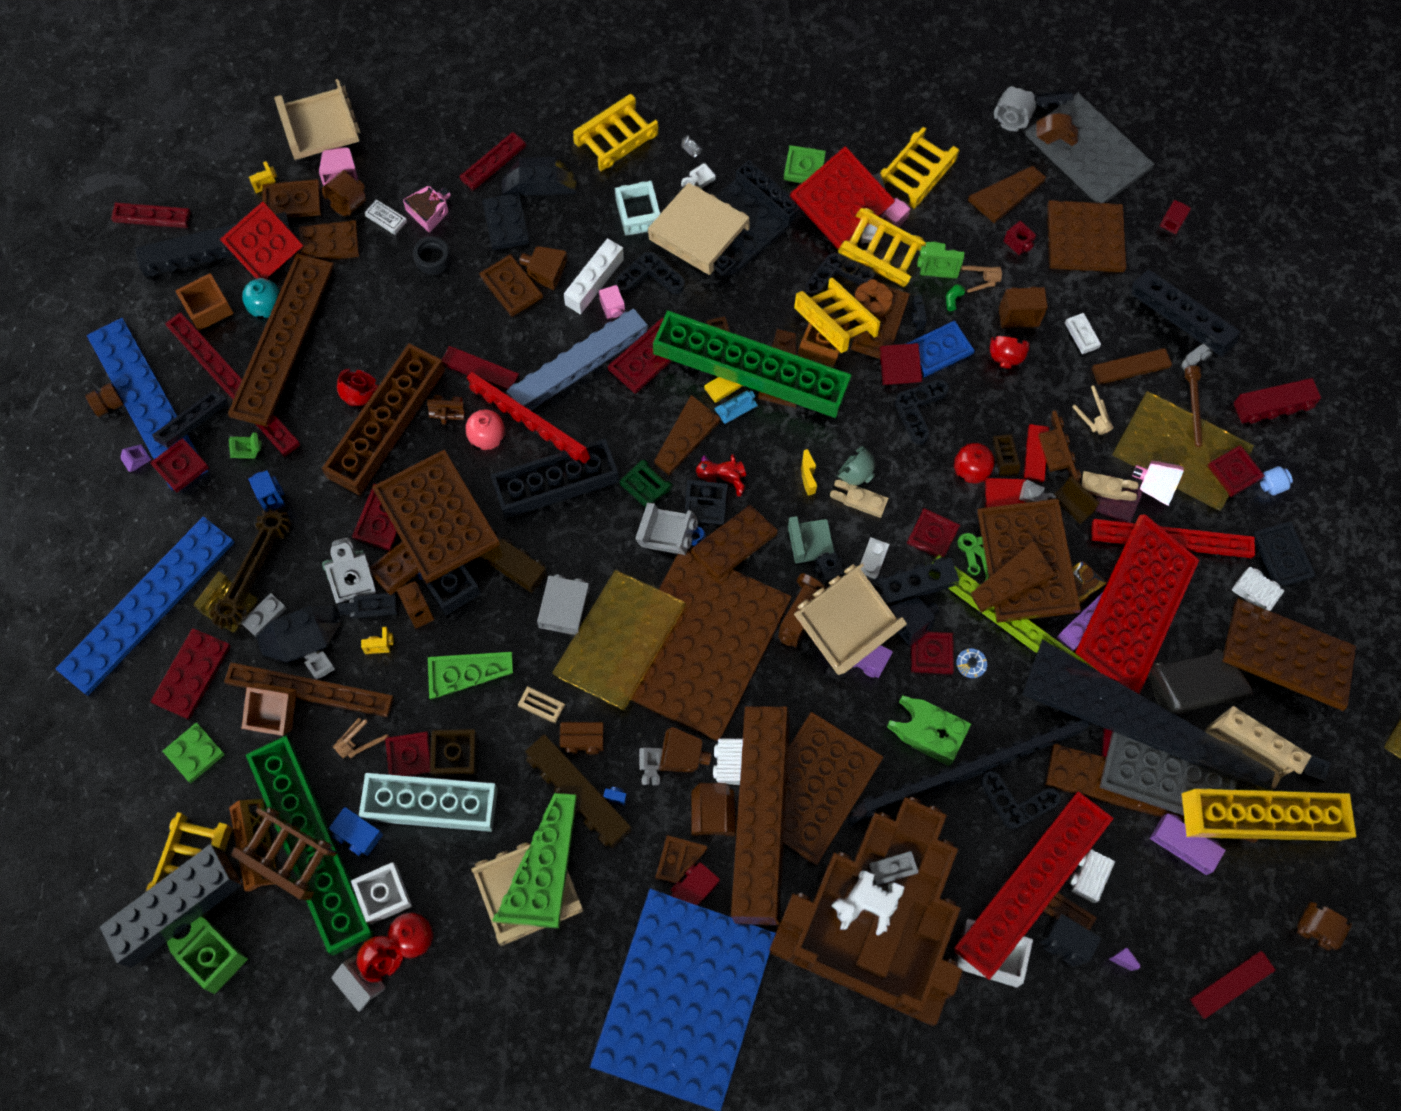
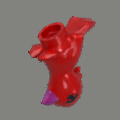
[696,454,746,497]

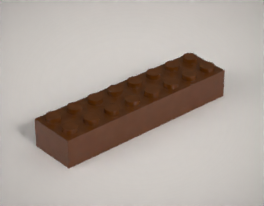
[322,343,445,495]

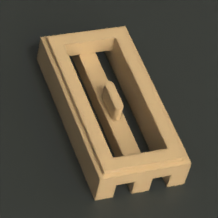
[518,686,565,724]

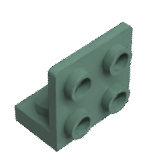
[788,516,834,564]

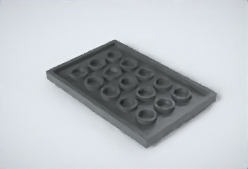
[1025,93,1154,203]
[1099,731,1243,815]

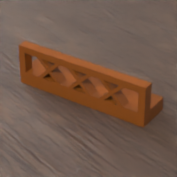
[229,799,276,891]

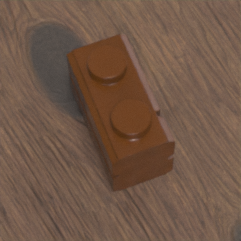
[560,722,604,755]

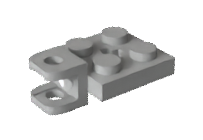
[324,538,377,603]

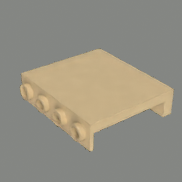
[274,79,360,160]
[648,182,750,275]
[794,563,907,675]
[1204,706,1311,790]
[471,843,583,946]

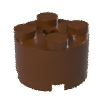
[322,170,366,216]
[1297,902,1352,951]

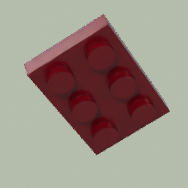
[352,484,398,551]

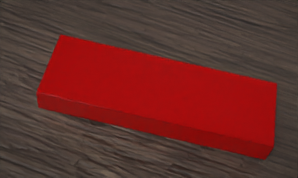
[1023,424,1049,483]

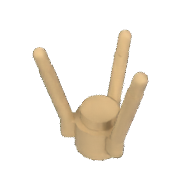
[1073,385,1114,435]

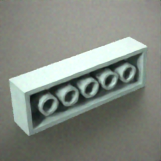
[359,773,498,832]

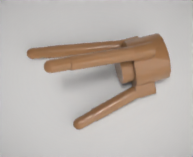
[961,266,1002,293]
[333,718,389,759]

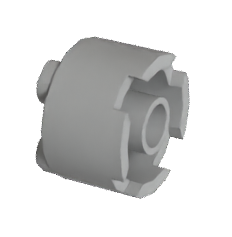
[994,86,1036,131]

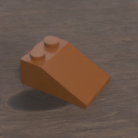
[797,316,850,368]

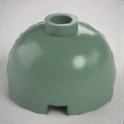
[837,446,875,486]

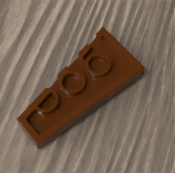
[968,166,1046,224]

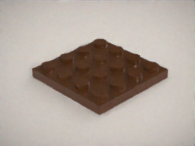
[1047,200,1126,272]

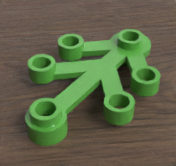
[957,533,989,582]

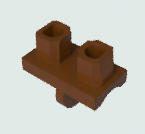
[427,395,465,425]

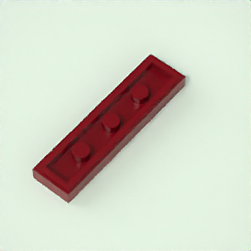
[460,132,526,190]
[111,202,191,228]
[442,346,519,391]
[1190,951,1275,1019]

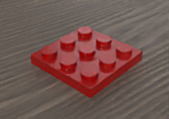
[220,202,304,279]

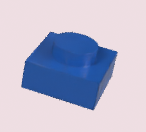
[603,787,627,806]

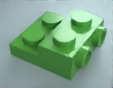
[917,241,964,278]

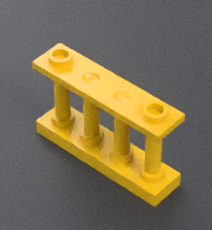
[573,94,658,171]
[880,127,959,209]
[838,208,926,287]
[794,278,880,353]
[146,812,233,892]

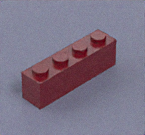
[1234,378,1321,423]
[671,862,720,906]

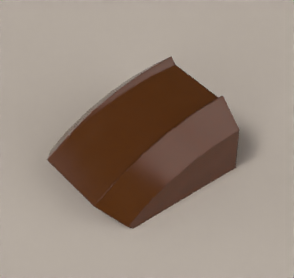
[691,783,735,836]

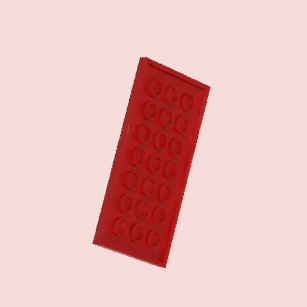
[1075,514,1199,694]

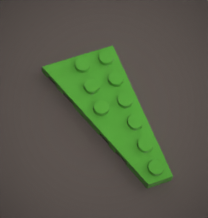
[492,793,577,928]

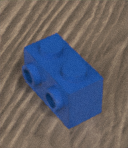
[248,471,286,512]
[329,807,383,857]

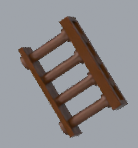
[231,807,337,900]

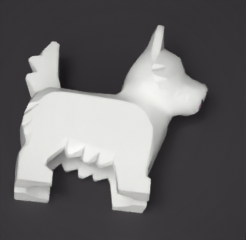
[832,871,904,935]

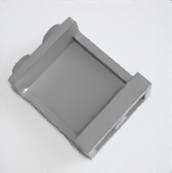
[635,503,698,555]
[537,575,590,636]

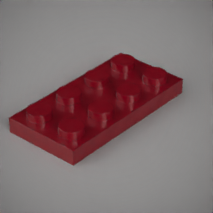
[608,318,672,394]
[150,628,231,720]

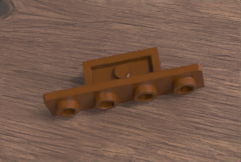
[1038,411,1081,483]

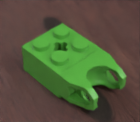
[887,695,971,766]
[167,917,248,994]

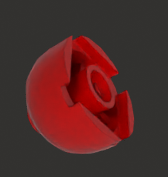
[990,336,1030,369]
[337,369,378,406]
[954,443,995,484]
[388,912,433,959]
[357,936,403,983]

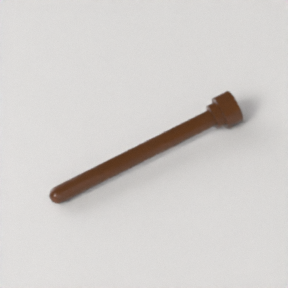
[1185,366,1203,448]

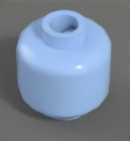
[1260,466,1293,495]

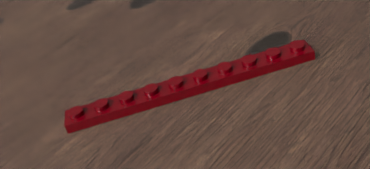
[165,312,300,457]

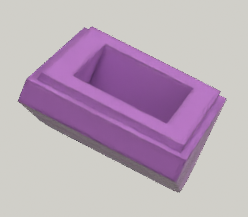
[121,444,151,472]
[1109,948,1141,971]

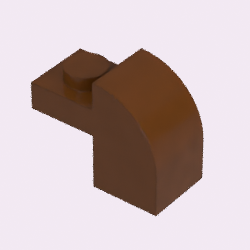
[1036,113,1078,146]

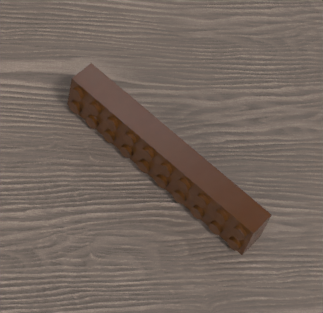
[731,707,790,925]

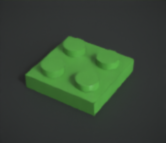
[784,146,826,183]
[163,722,225,783]

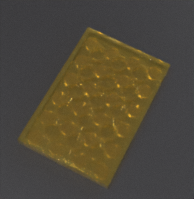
[1112,391,1254,511]
[552,570,686,710]

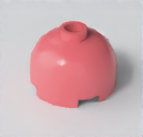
[466,409,506,450]

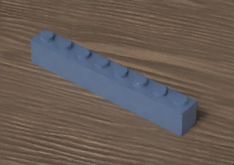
[507,309,647,411]

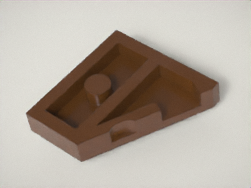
[655,835,707,884]

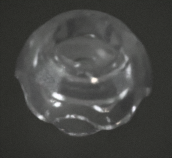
[681,136,702,157]

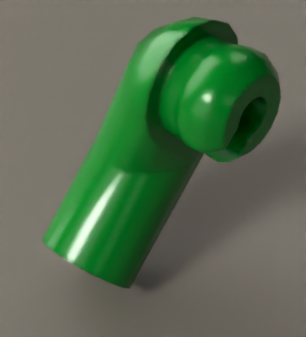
[946,284,965,311]

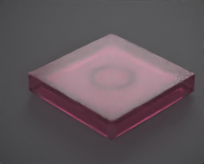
[1096,474,1143,523]

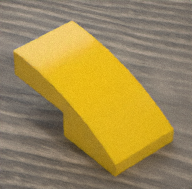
[801,449,817,496]

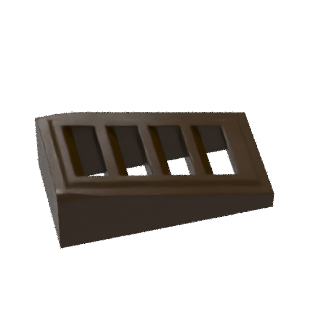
[992,434,1020,476]

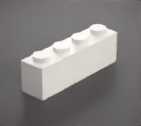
[564,238,624,314]

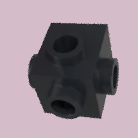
[814,552,845,587]

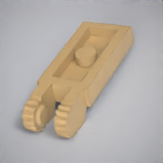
[1080,471,1138,501]
[830,480,888,518]

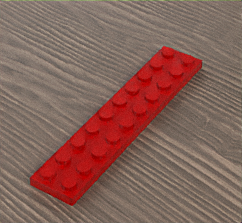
[953,791,1114,980]

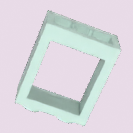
[615,181,660,236]

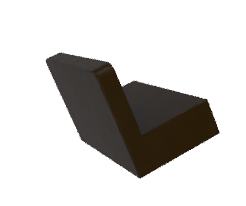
[1054,476,1100,525]

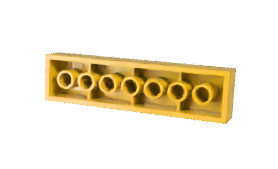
[1182,789,1356,841]

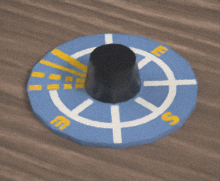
[956,649,987,678]

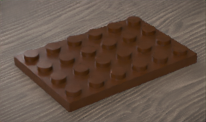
[372,450,500,584]
[977,499,1081,623]
[1222,598,1356,711]
[784,712,883,866]

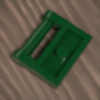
[619,459,673,507]

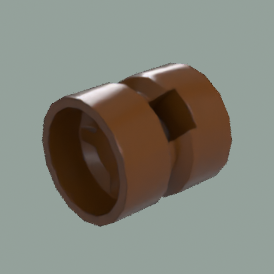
[85,382,124,418]

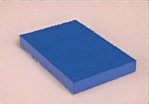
[906,320,975,377]

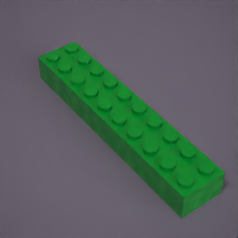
[653,311,851,418]
[246,736,375,956]

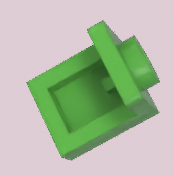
[229,433,261,459]

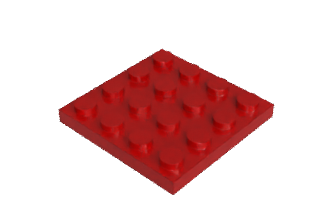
[790,146,895,249]

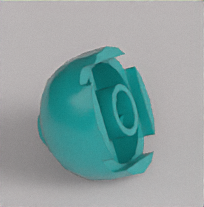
[242,278,280,318]

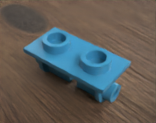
[714,390,758,424]

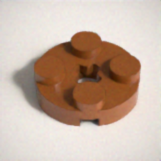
[854,279,893,318]

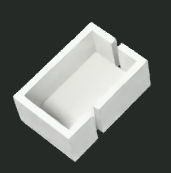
[954,919,1033,988]

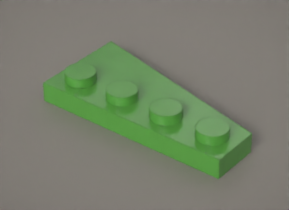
[428,652,513,700]

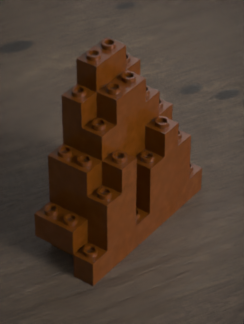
[769,797,963,1026]

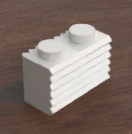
[1231,567,1284,611]
[713,739,743,785]
[1069,850,1115,903]

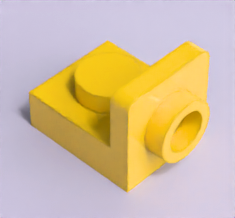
[249,161,277,193]
[361,627,394,654]

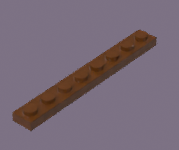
[224,662,394,718]

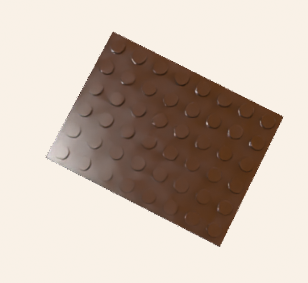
[607,549,792,742]

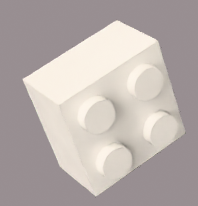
[351,862,412,925]

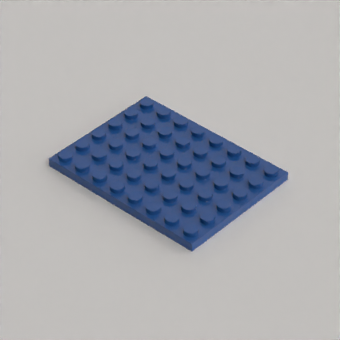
[590,889,775,1111]

